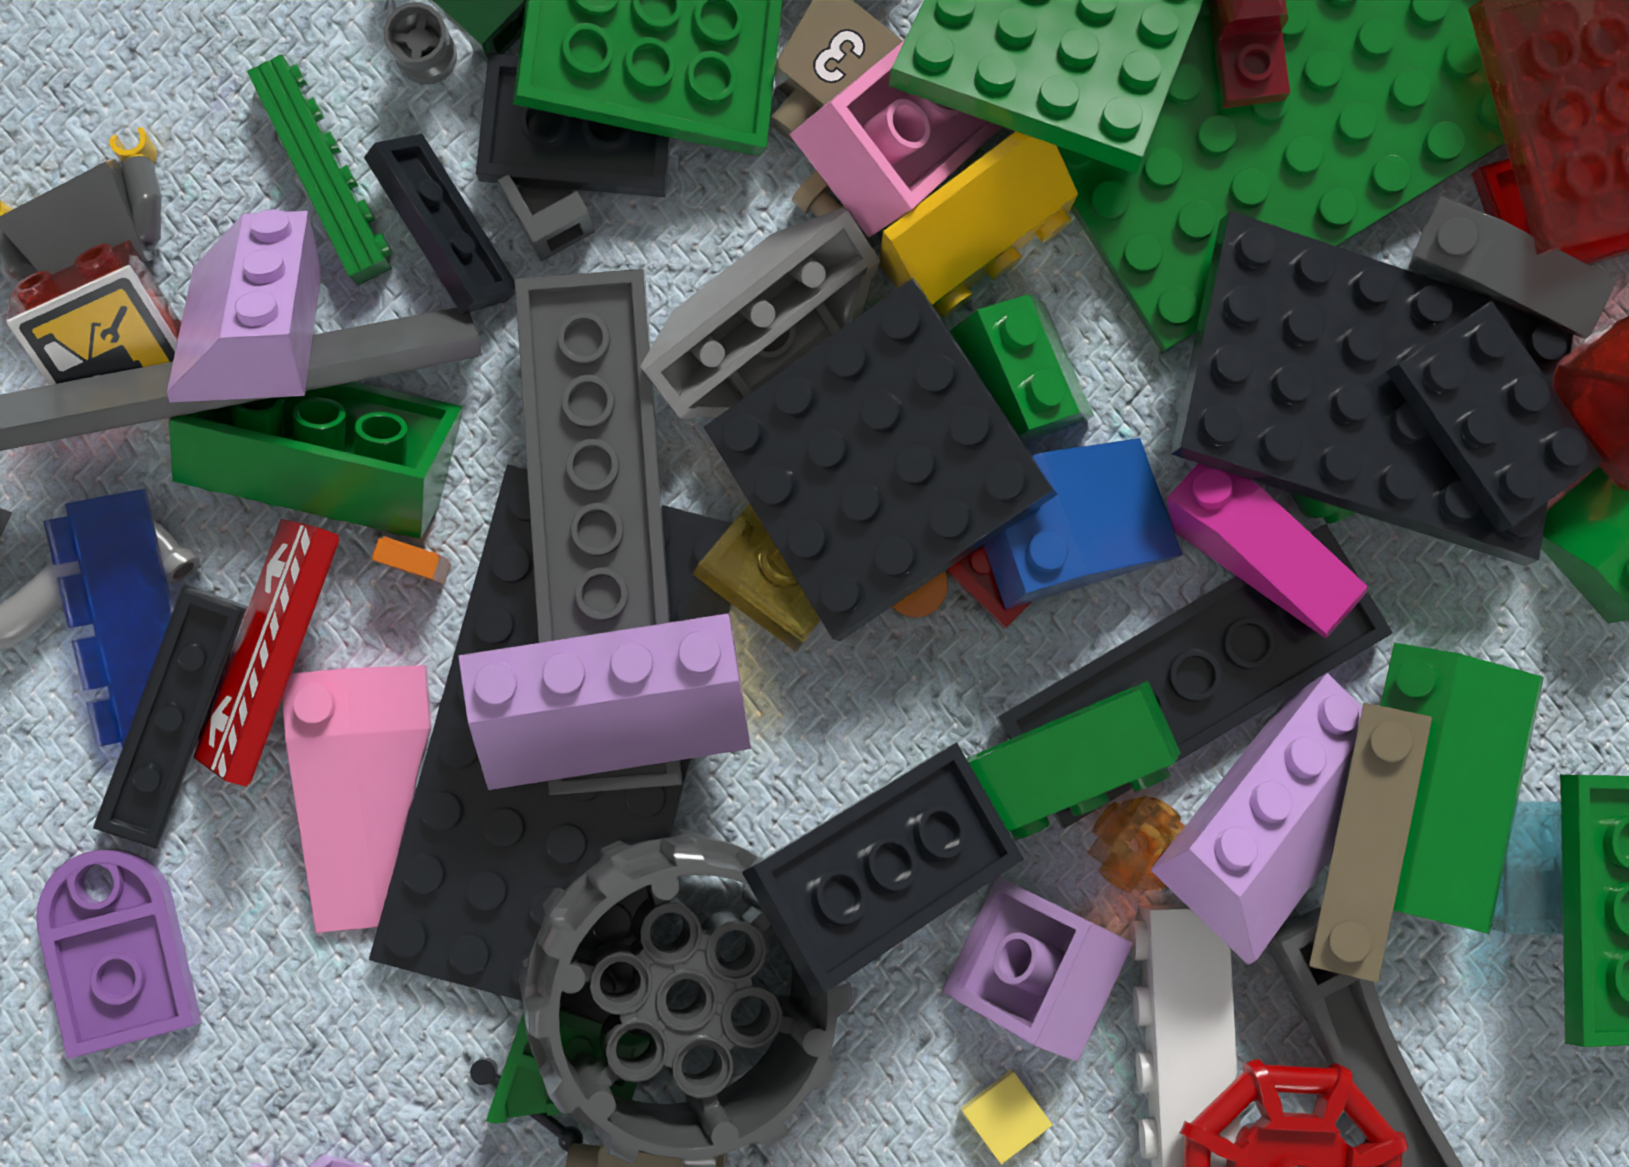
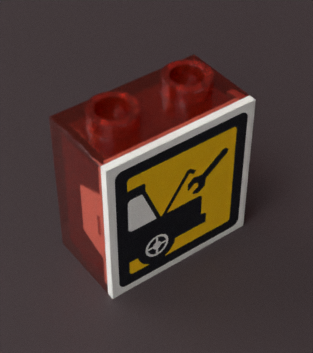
[7,240,181,385]

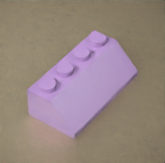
[458,614,751,790]
[1151,673,1362,965]

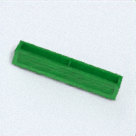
[247,55,393,286]

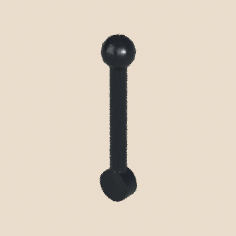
[470,1057,583,1152]

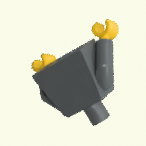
[0,127,162,297]

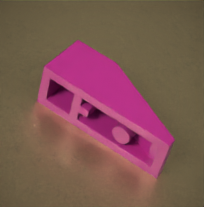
[1167,463,1368,638]

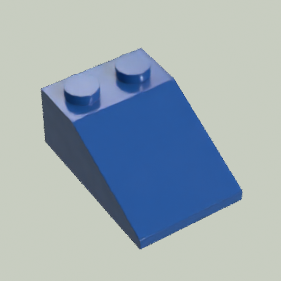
[983,438,1183,610]

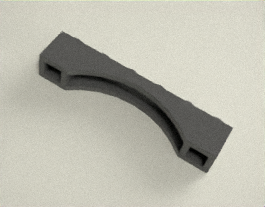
[1267,907,1463,1167]

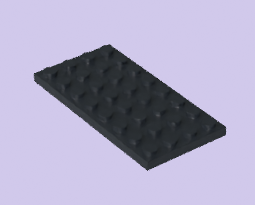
[369,464,752,1022]

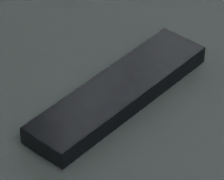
[93,584,248,849]

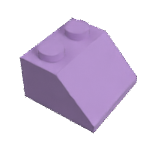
[942,876,1133,1062]

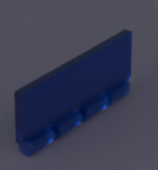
[43,488,202,748]

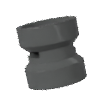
[383,2,457,85]

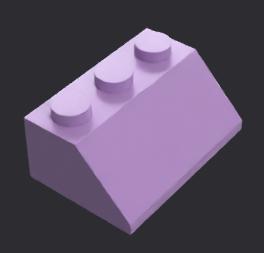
[167,209,322,402]

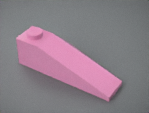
[282,665,432,933]

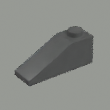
[1408,196,1618,340]

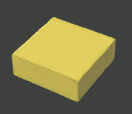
[960,1068,1053,1165]

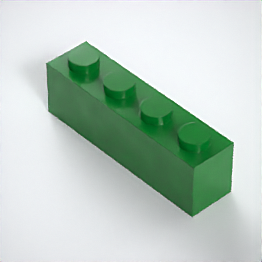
[966,681,1181,840]

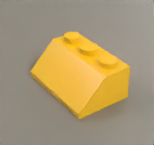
[879,131,1078,318]

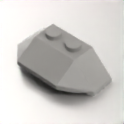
[640,208,880,419]

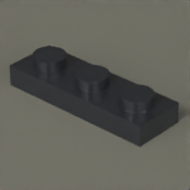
[364,134,515,315]

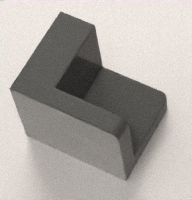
[497,174,595,262]

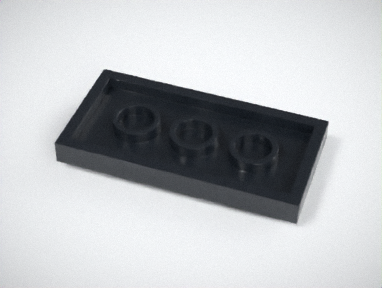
[742,742,1024,997]

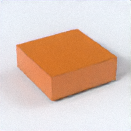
[371,536,451,585]

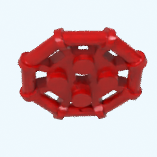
[1179,1059,1408,1167]

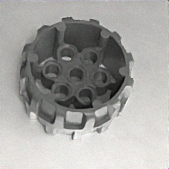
[519,829,853,1167]

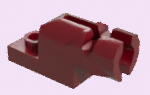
[1208,0,1291,108]

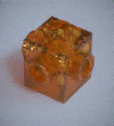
[1087,796,1185,893]

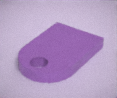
[36,849,202,1059]

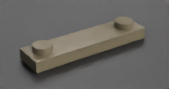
[1309,703,1432,983]

